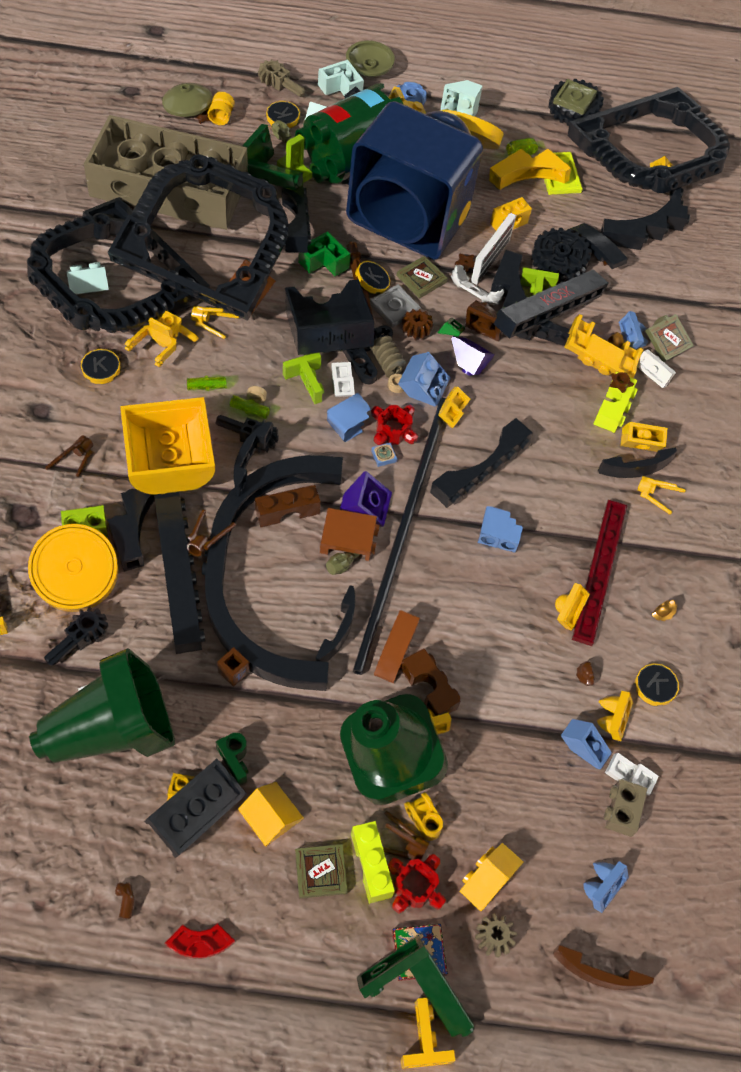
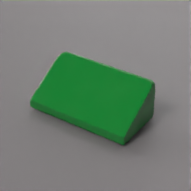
[438,317,465,336]

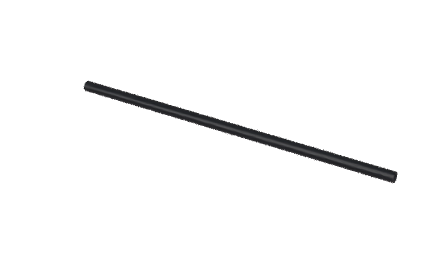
[353,398,446,675]

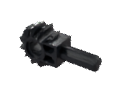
[215,415,279,453]
[44,606,109,666]

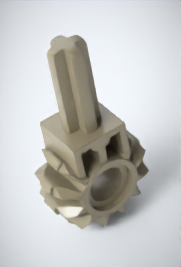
[258,59,306,97]

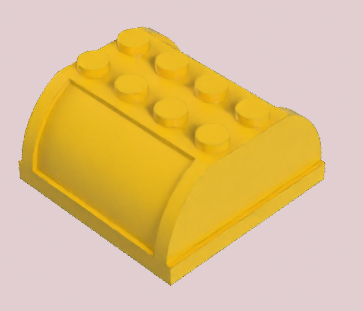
[120,397,215,494]

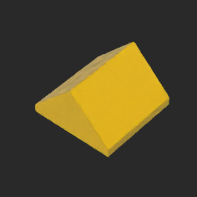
[238,782,304,847]

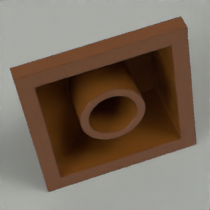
[465,300,501,342]

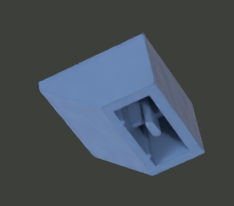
[398,352,450,406]

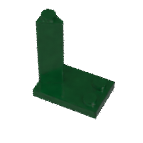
[242,124,303,190]
[357,935,475,1037]

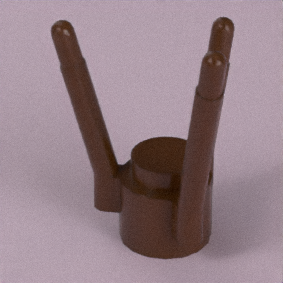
[45,435,93,477]
[187,509,236,556]
[383,811,429,860]

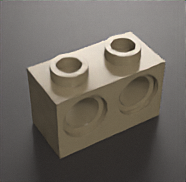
[604,779,648,837]

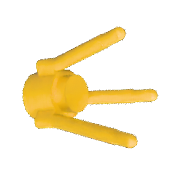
[191,306,240,339]
[637,476,686,514]

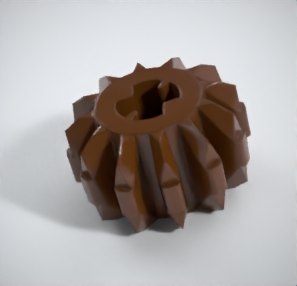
[402,308,434,340]

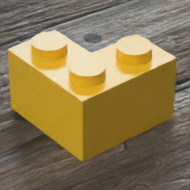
[459,843,524,911]

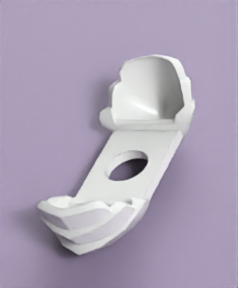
[451,265,504,305]

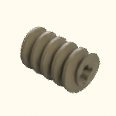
[370,336,406,378]

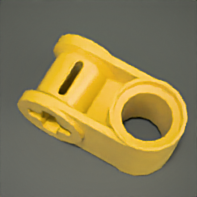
[404,792,443,841]

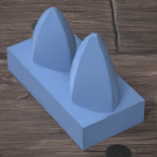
[618,311,648,350]
[583,861,629,913]

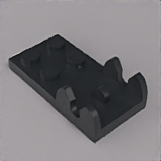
[144,758,247,858]

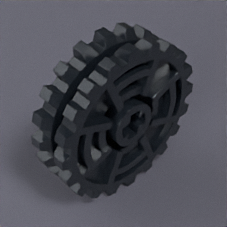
[548,79,604,126]
[531,228,592,282]

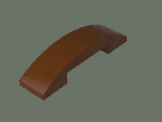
[553,945,654,990]

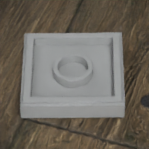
[370,284,421,328]

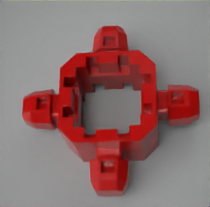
[371,405,418,445]
[388,854,446,914]

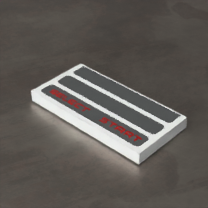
[471,213,516,285]

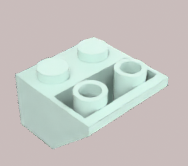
[441,80,482,117]
[67,262,109,294]

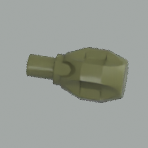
[271,120,292,143]
[326,552,360,575]

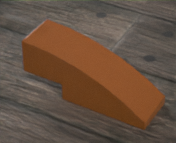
[374,610,420,683]

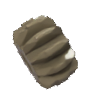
[475,913,517,958]

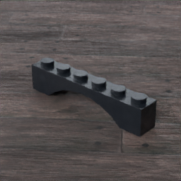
[282,183,311,253]
[430,418,533,508]

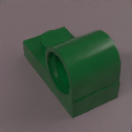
[216,733,249,786]

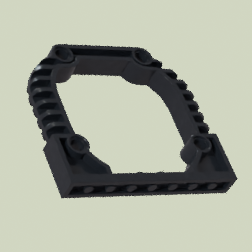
[568,87,730,193]
[108,154,289,321]
[27,197,210,333]

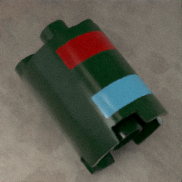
[295,83,403,184]

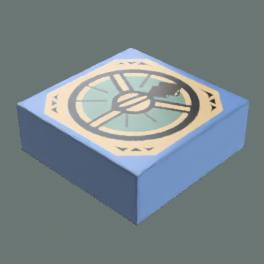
[371,443,397,467]

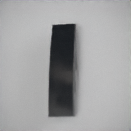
[570,223,628,269]

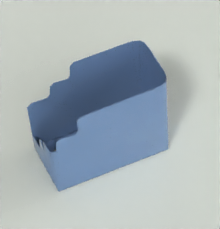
[327,393,370,442]
[478,506,523,553]

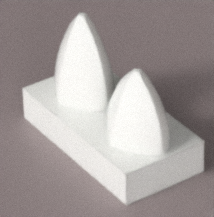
[637,349,676,388]

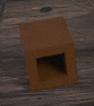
[217,647,250,687]

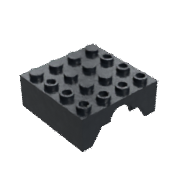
[285,279,374,355]

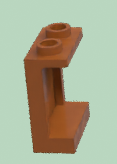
[320,508,379,561]

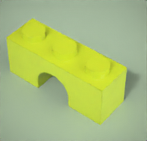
[594,372,638,433]
[351,821,395,904]

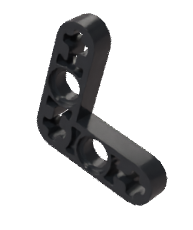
[343,325,393,385]

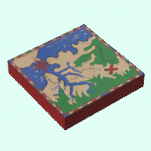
[392,924,448,981]

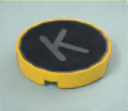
[266,101,300,128]
[355,261,390,294]
[81,349,121,384]
[635,663,679,706]

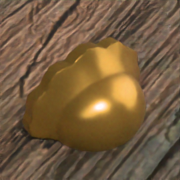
[607,332,624,349]
[652,600,677,621]

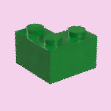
[298,231,350,277]

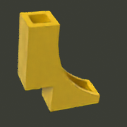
[489,149,571,190]

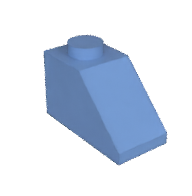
[561,719,612,770]

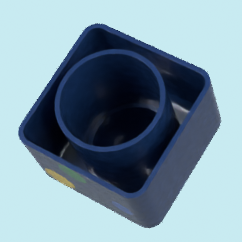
[346,101,483,260]

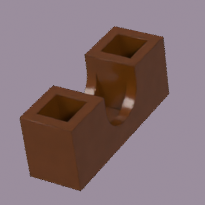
[255,485,321,528]
[400,648,461,716]

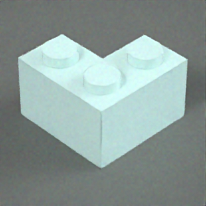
[318,60,364,95]

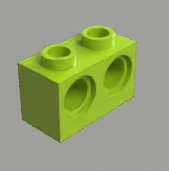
[61,505,108,538]

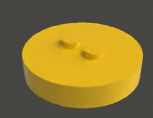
[440,110,504,149]
[28,524,119,612]

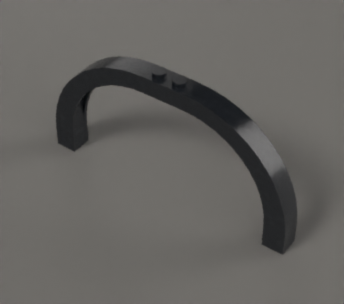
[202,455,343,691]

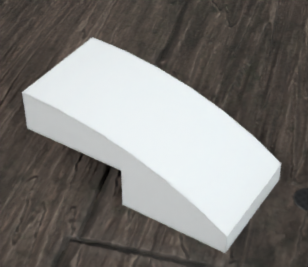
[331,362,355,397]
[605,753,659,796]

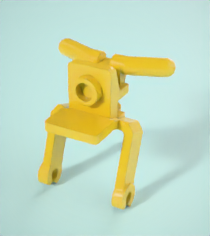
[125,311,198,367]

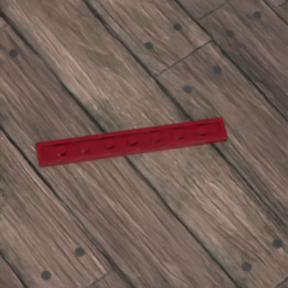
[572,499,627,646]

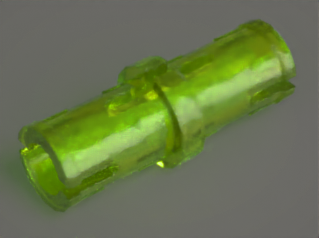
[187,375,227,391]
[229,395,271,419]

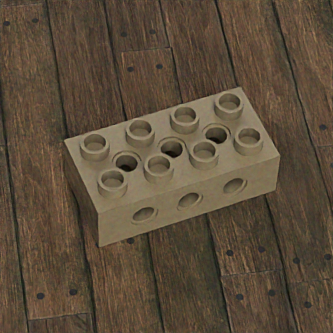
[84,115,248,230]

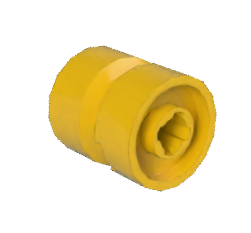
[208,92,235,125]

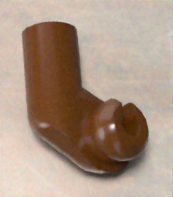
[115,882,134,919]

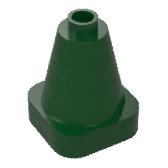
[29,648,175,763]
[340,694,448,805]

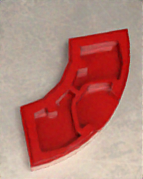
[165,923,235,958]

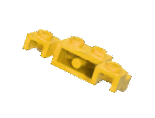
[564,314,643,379]

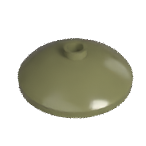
[346,40,395,77]
[162,83,213,117]

